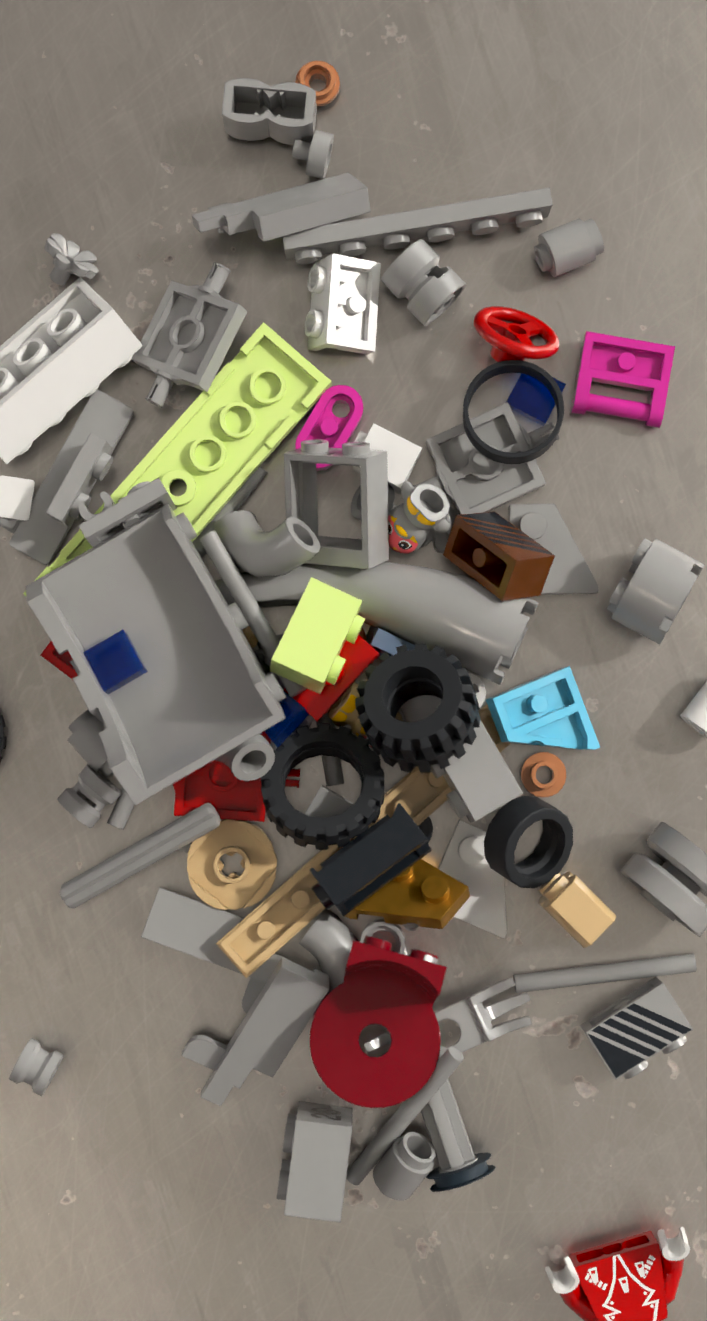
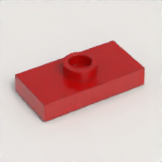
[284,635,380,722]

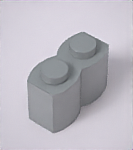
[222,78,317,145]

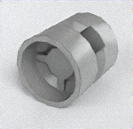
[381,239,466,326]

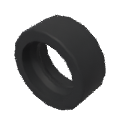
[484,796,573,889]

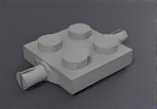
[132,262,248,408]
[413,402,559,515]

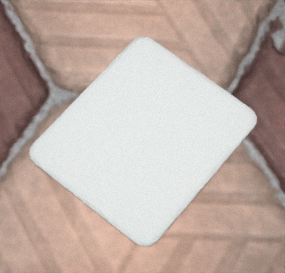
[0,475,35,521]

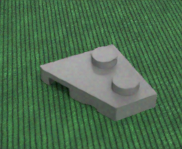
[508,504,598,595]

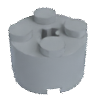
[607,538,705,645]

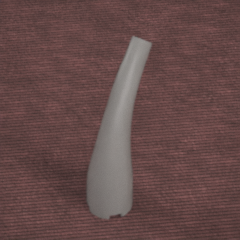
[215,562,538,685]

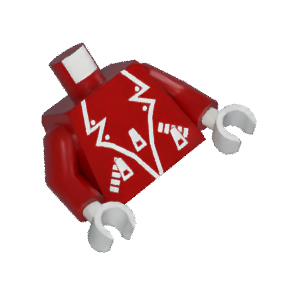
[545,1227,690,1321]

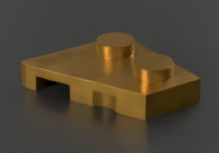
[345,859,470,929]

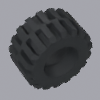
[355,643,480,773]

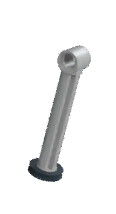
[360,919,496,1192]

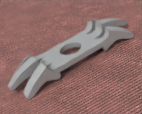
[364,977,532,1060]

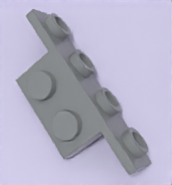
[9,390,134,565]

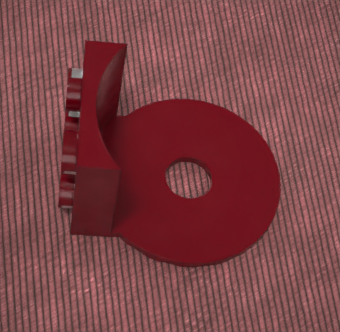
[310,936,447,1108]

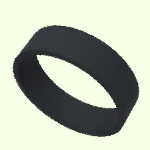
[463,360,564,464]

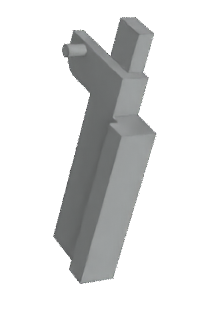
[192,172,371,242]
[141,887,286,1014]
[181,957,329,1106]

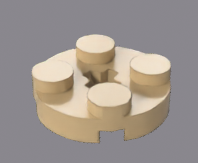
[187,819,277,910]

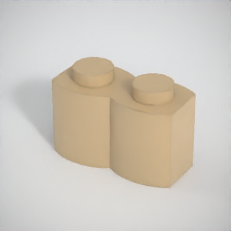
[538,871,616,948]

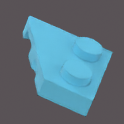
[486,666,600,750]

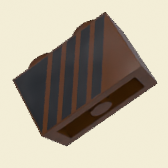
[443,511,555,601]

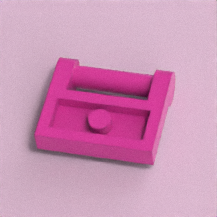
[571,331,675,428]

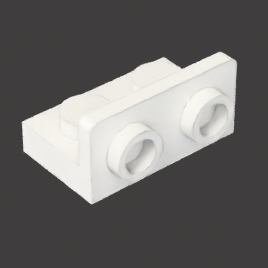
[305,254,381,354]

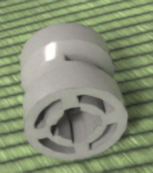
[57,764,121,828]

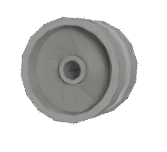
[620,822,707,937]

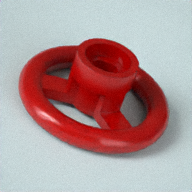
[474,306,559,362]

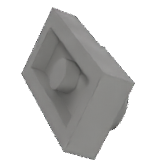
[78,478,177,547]

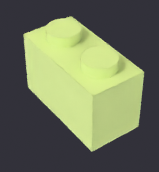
[270,577,365,694]

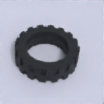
[261,723,384,850]

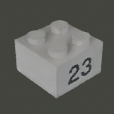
[277,1101,353,1223]

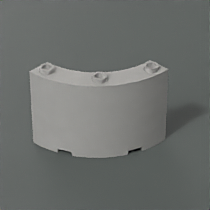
[25,504,286,805]

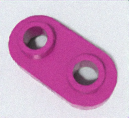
[295,385,363,471]

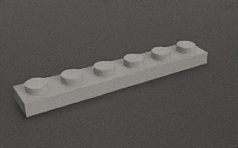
[283,187,553,264]

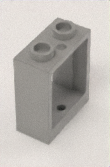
[284,440,389,569]

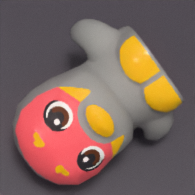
[388,481,452,554]

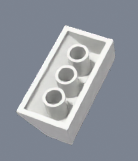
[0,277,143,464]

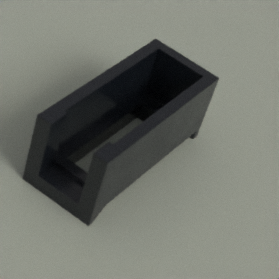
[310,803,432,917]

